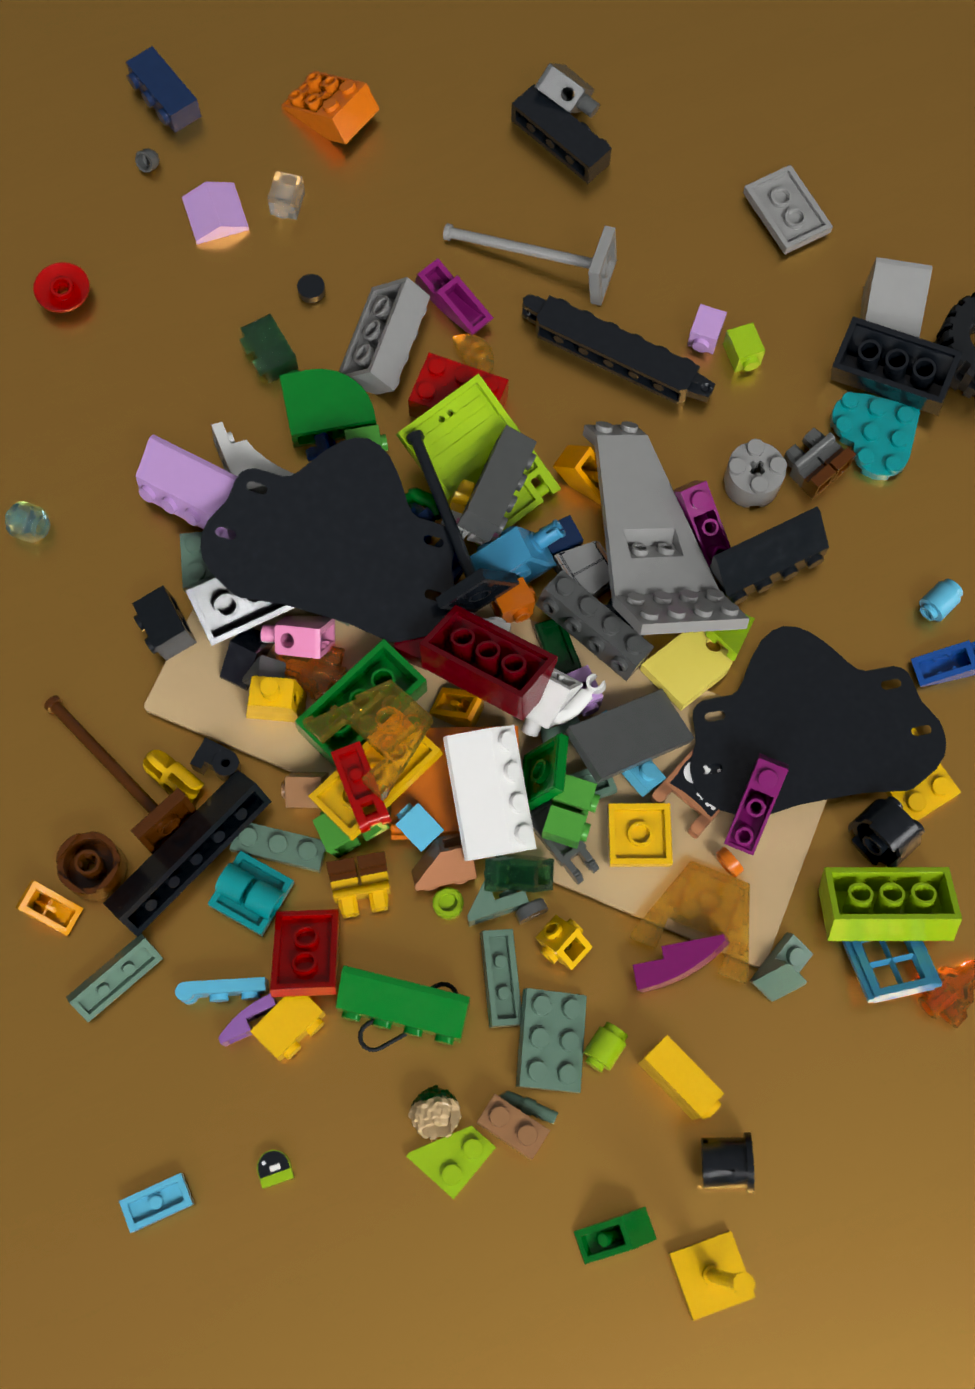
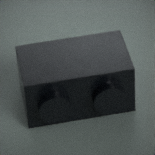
[132,585,197,661]

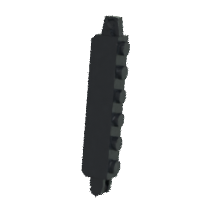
[522,294,715,404]

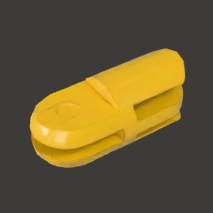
[142,750,204,803]

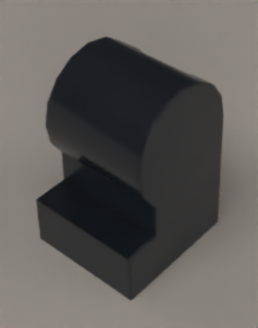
[190,737,241,781]

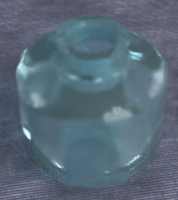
[5,501,50,543]

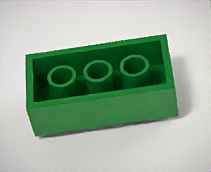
[295,639,427,769]

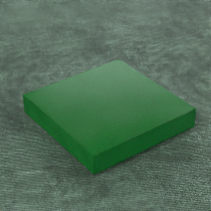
[522,733,569,811]

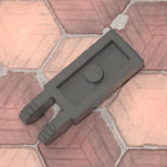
[530,799,599,885]

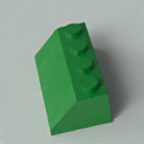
[336,965,470,1046]

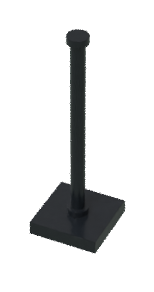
[406,430,519,613]

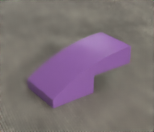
[218,993,277,1047]

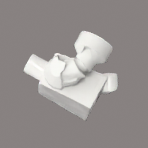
[521,668,606,737]

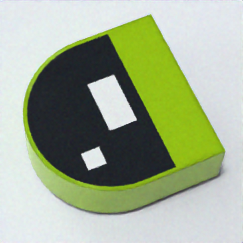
[257,1150,295,1189]

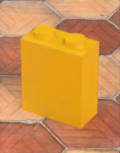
[638,1035,724,1121]

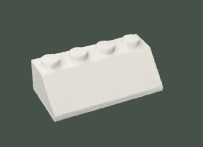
[443,725,537,861]

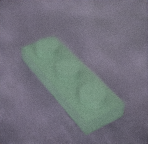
[230,823,326,873]
[480,929,521,1028]
[66,933,163,1023]

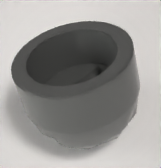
[135,148,160,173]

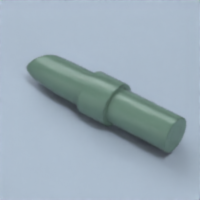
[499,1091,558,1125]

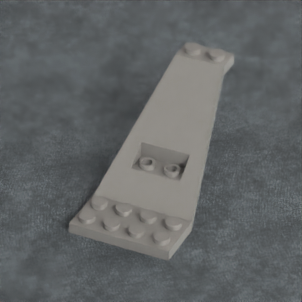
[583,421,749,635]

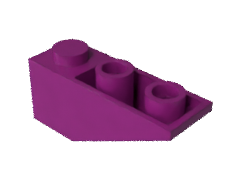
[673,480,731,567]
[724,753,789,855]

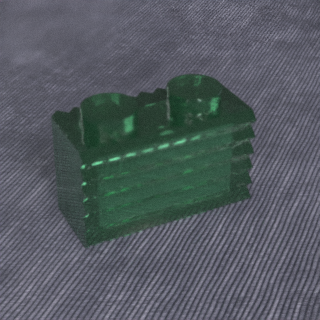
[239,314,298,383]

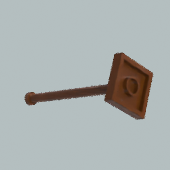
[44,695,197,854]

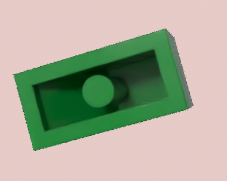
[574,1207,657,1264]

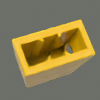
[246,676,307,722]

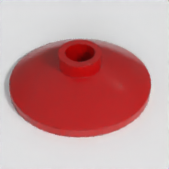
[33,262,90,313]

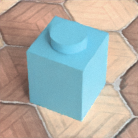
[395,803,444,852]

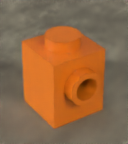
[489,577,537,623]

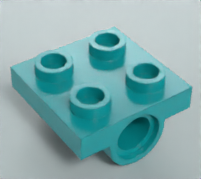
[207,850,295,936]

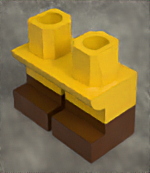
[326,851,391,918]

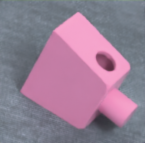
[261,616,335,659]

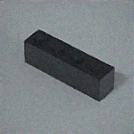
[511,84,612,184]

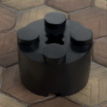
[848,796,925,867]

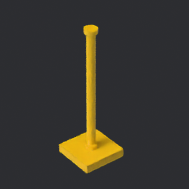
[668,1231,756,1321]

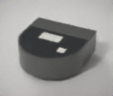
[515,898,548,925]

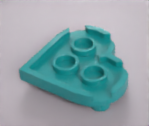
[830,392,921,480]

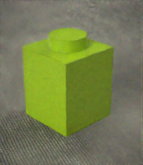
[723,323,765,372]

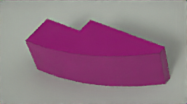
[414,258,493,336]
[633,934,729,992]

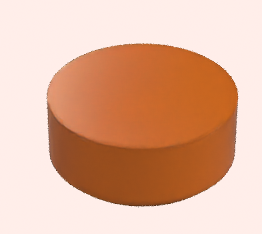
[715,847,744,878]

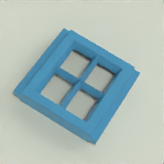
[842,941,942,1003]

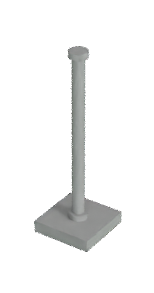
[443,223,617,306]

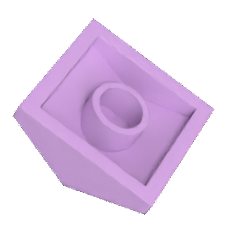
[182,182,249,244]

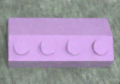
[135,434,238,540]

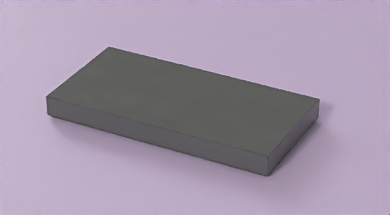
[565,689,694,784]

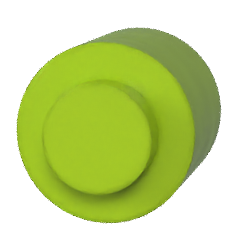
[583,1022,628,1072]

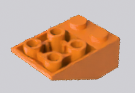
[281,71,379,145]

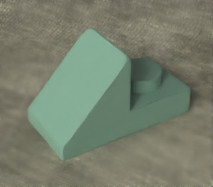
[467,877,529,927]
[750,932,813,1002]

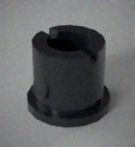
[701,1132,754,1193]

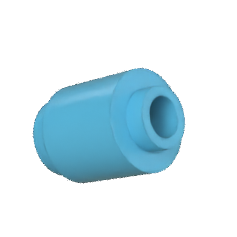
[919,579,963,622]

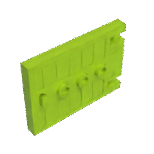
[396,373,561,547]

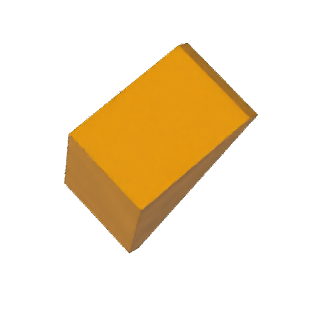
[429,687,484,727]
[15,880,83,936]

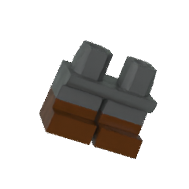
[783,428,856,499]

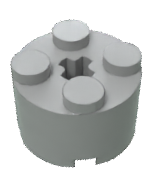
[724,439,787,508]

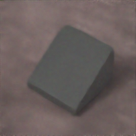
[242,655,286,685]

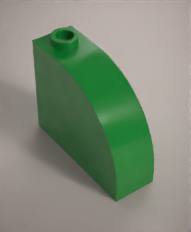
[279,369,377,448]

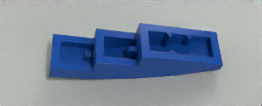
[911,640,975,687]

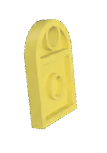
[640,632,733,711]

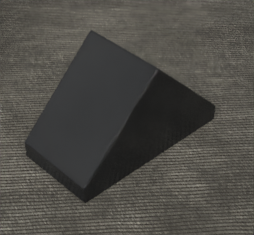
[220,627,274,691]

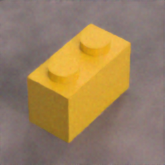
[250,996,326,1061]

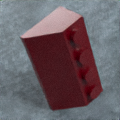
[419,605,558,721]

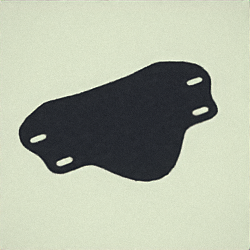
[200,438,455,643]
[690,626,946,815]

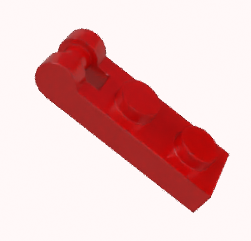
[330,741,392,834]

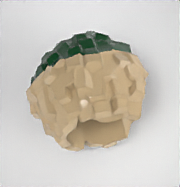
[408,1085,462,1140]

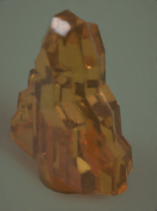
[275,646,348,701]
[914,960,975,1029]

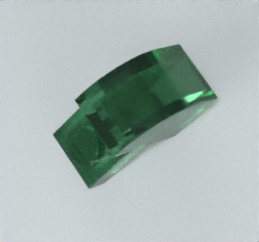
[484,855,554,893]

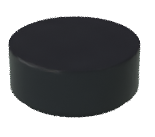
[297,274,325,303]

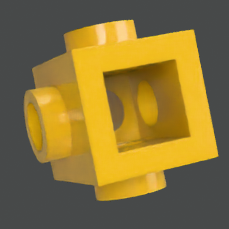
[535,915,592,970]

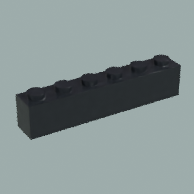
[103,770,272,937]

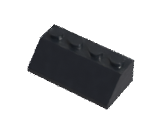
[831,316,963,416]
[709,507,829,605]

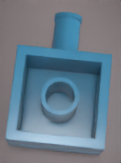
[470,519,566,584]

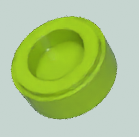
[433,887,464,920]

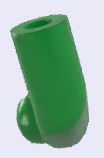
[405,487,441,521]

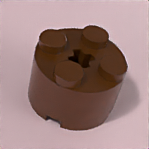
[56,831,127,901]

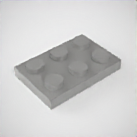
[743,165,833,255]

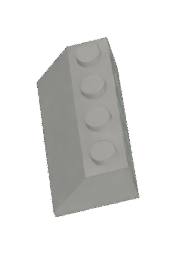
[339,277,430,395]

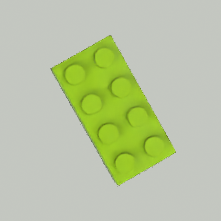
[818,867,962,941]

